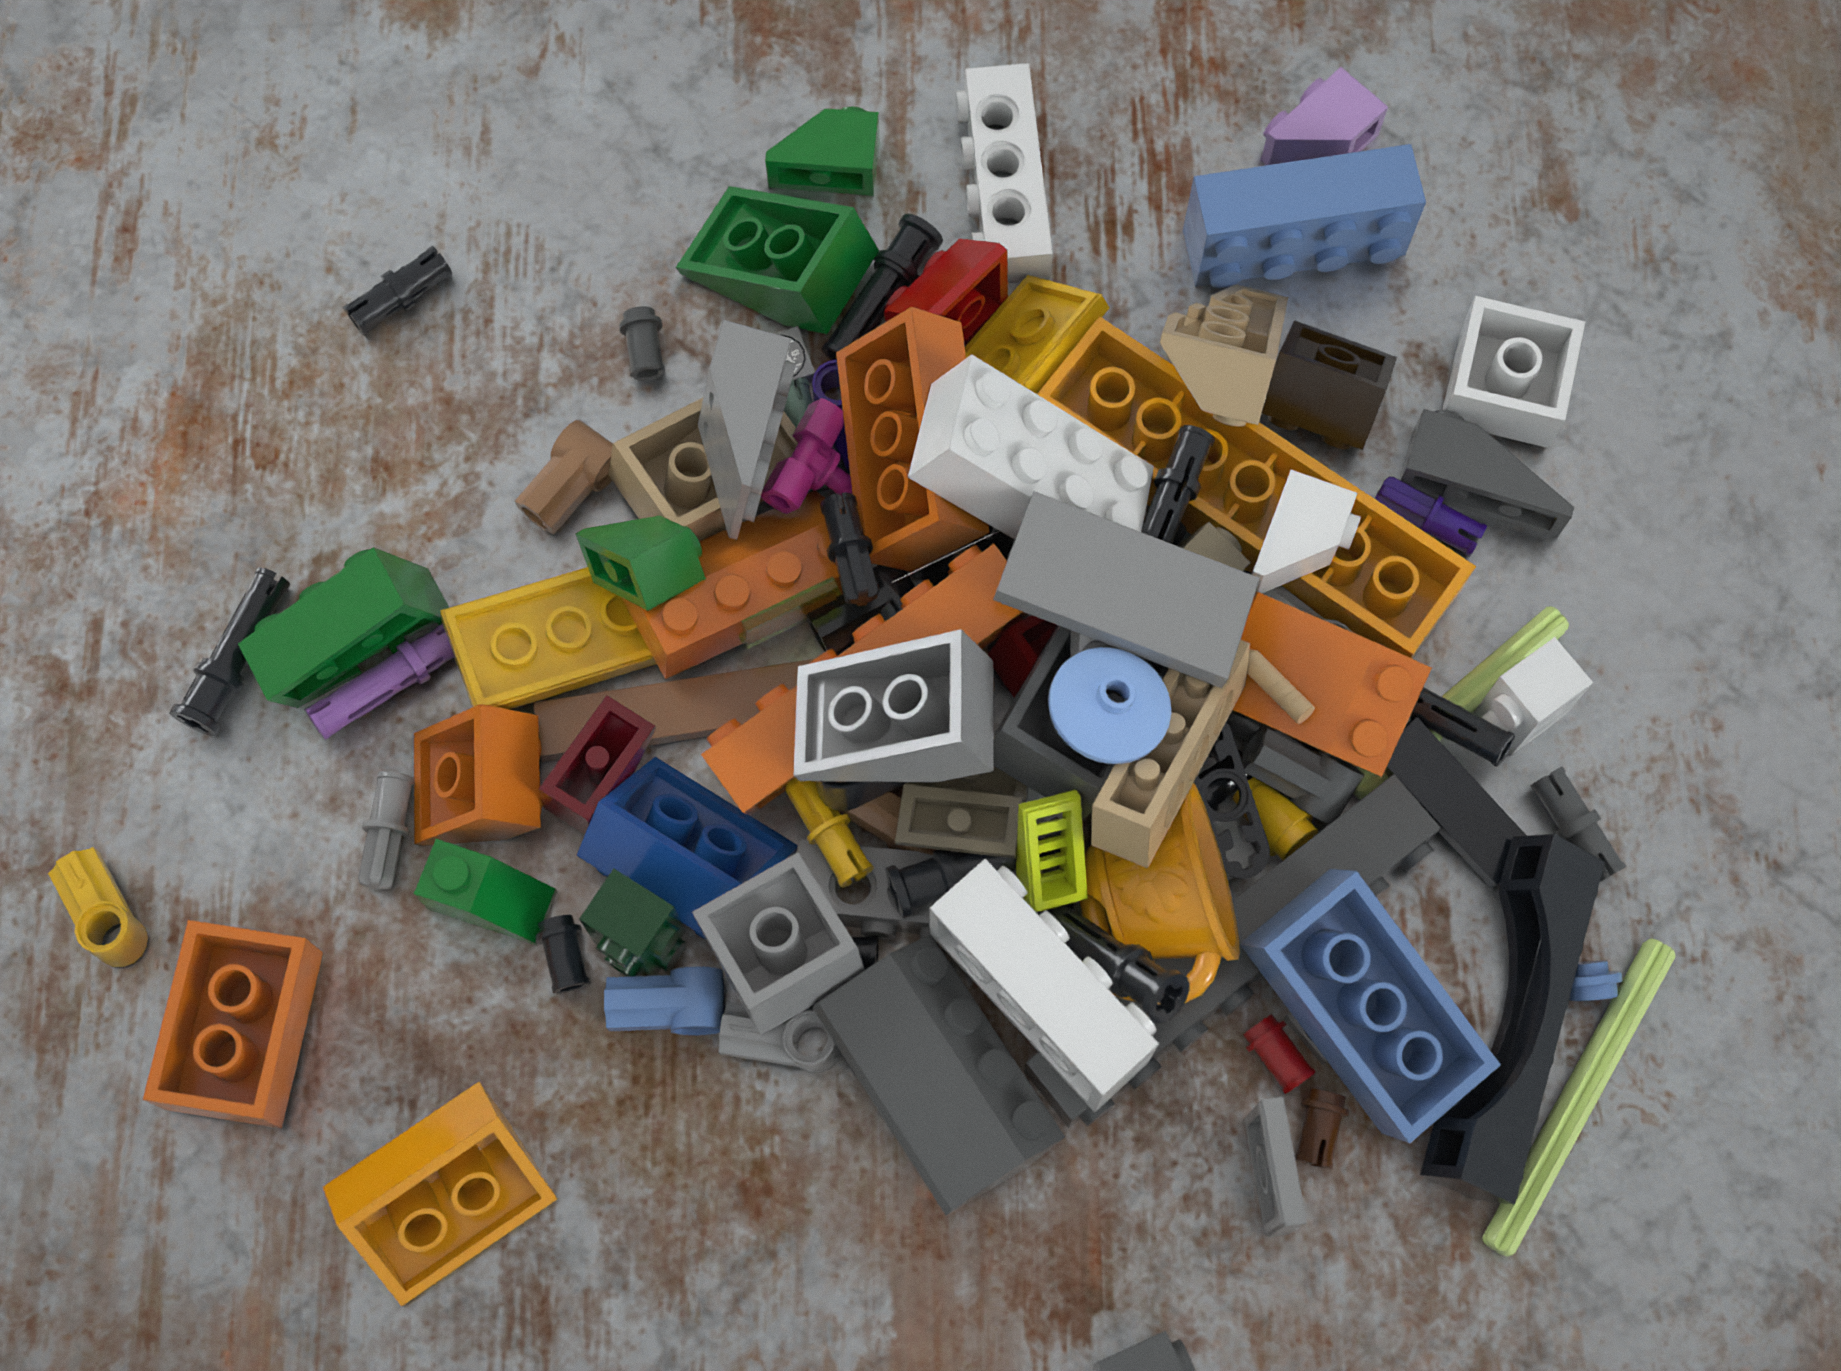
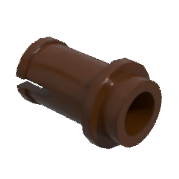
[1294,1088,1350,1170]

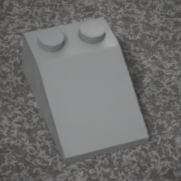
[794,629,994,782]

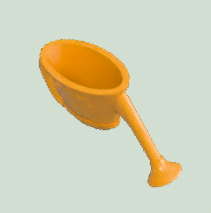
[1079,783,1240,1004]

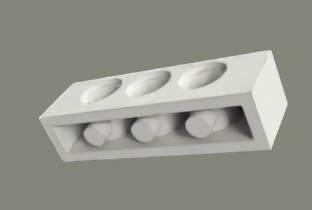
[955,63,1053,283]

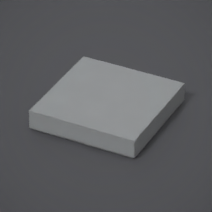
[1244,1096,1307,1238]

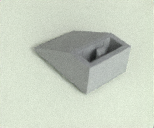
[698,319,796,540]

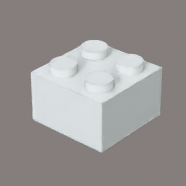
[1443,296,1585,448]

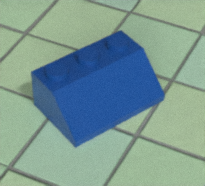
[576,757,798,939]

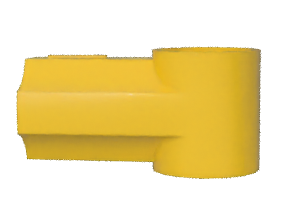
[48,847,148,967]

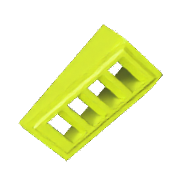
[1016,790,1088,912]

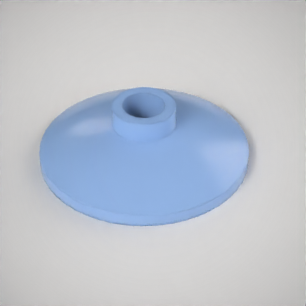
[1048,647,1171,764]

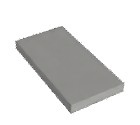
[993,491,1260,688]

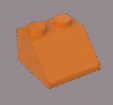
[414,704,543,846]

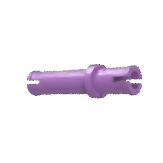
[304,623,454,740]

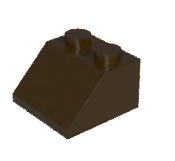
[1262,320,1397,450]

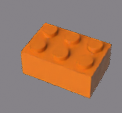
[143,920,323,1129]

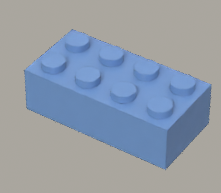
[1183,144,1426,288]
[1240,869,1500,1143]

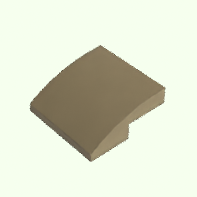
[895,766,1029,859]

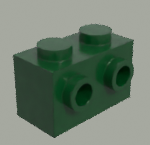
[579,868,686,977]

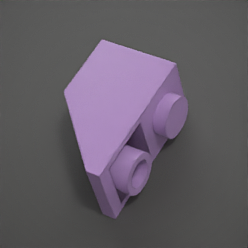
[1261,67,1388,165]

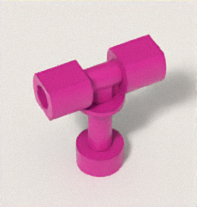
[761,398,852,514]

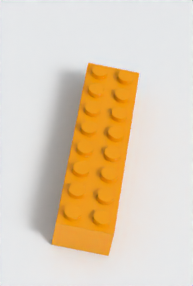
[1037,316,1476,659]

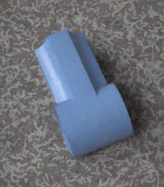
[604,967,724,1035]

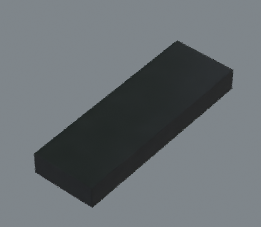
[1384,717,1527,887]

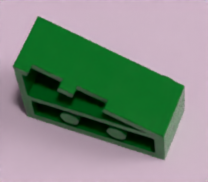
[238,547,450,708]

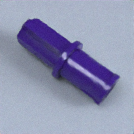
[1375,476,1487,557]

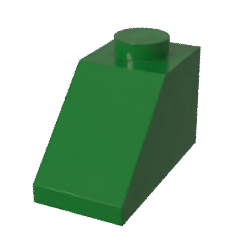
[765,106,880,196]
[575,515,706,611]
[414,839,557,946]

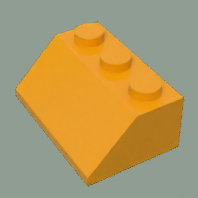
[322,1081,557,1306]

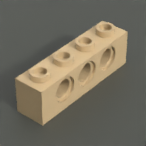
[1091,640,1250,868]

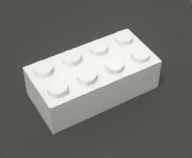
[908,354,1154,539]
[929,859,1159,1112]

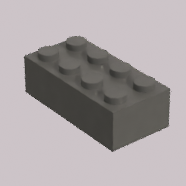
[993,625,1169,821]

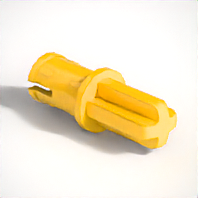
[786,778,874,888]

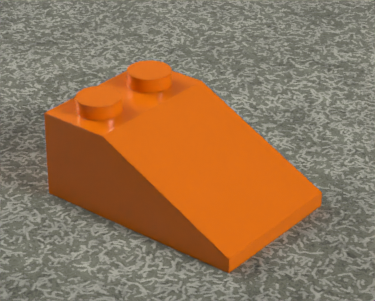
[1233,592,1432,777]

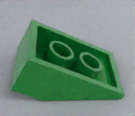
[676,186,879,334]

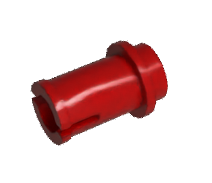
[1243,1014,1316,1094]

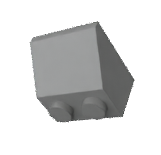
[692,852,865,1035]

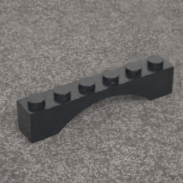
[1420,834,1605,1205]

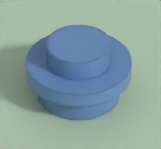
[1569,960,1623,1001]

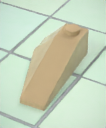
[1160,284,1288,427]

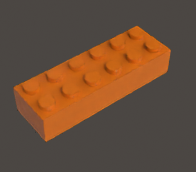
[701,544,1030,816]

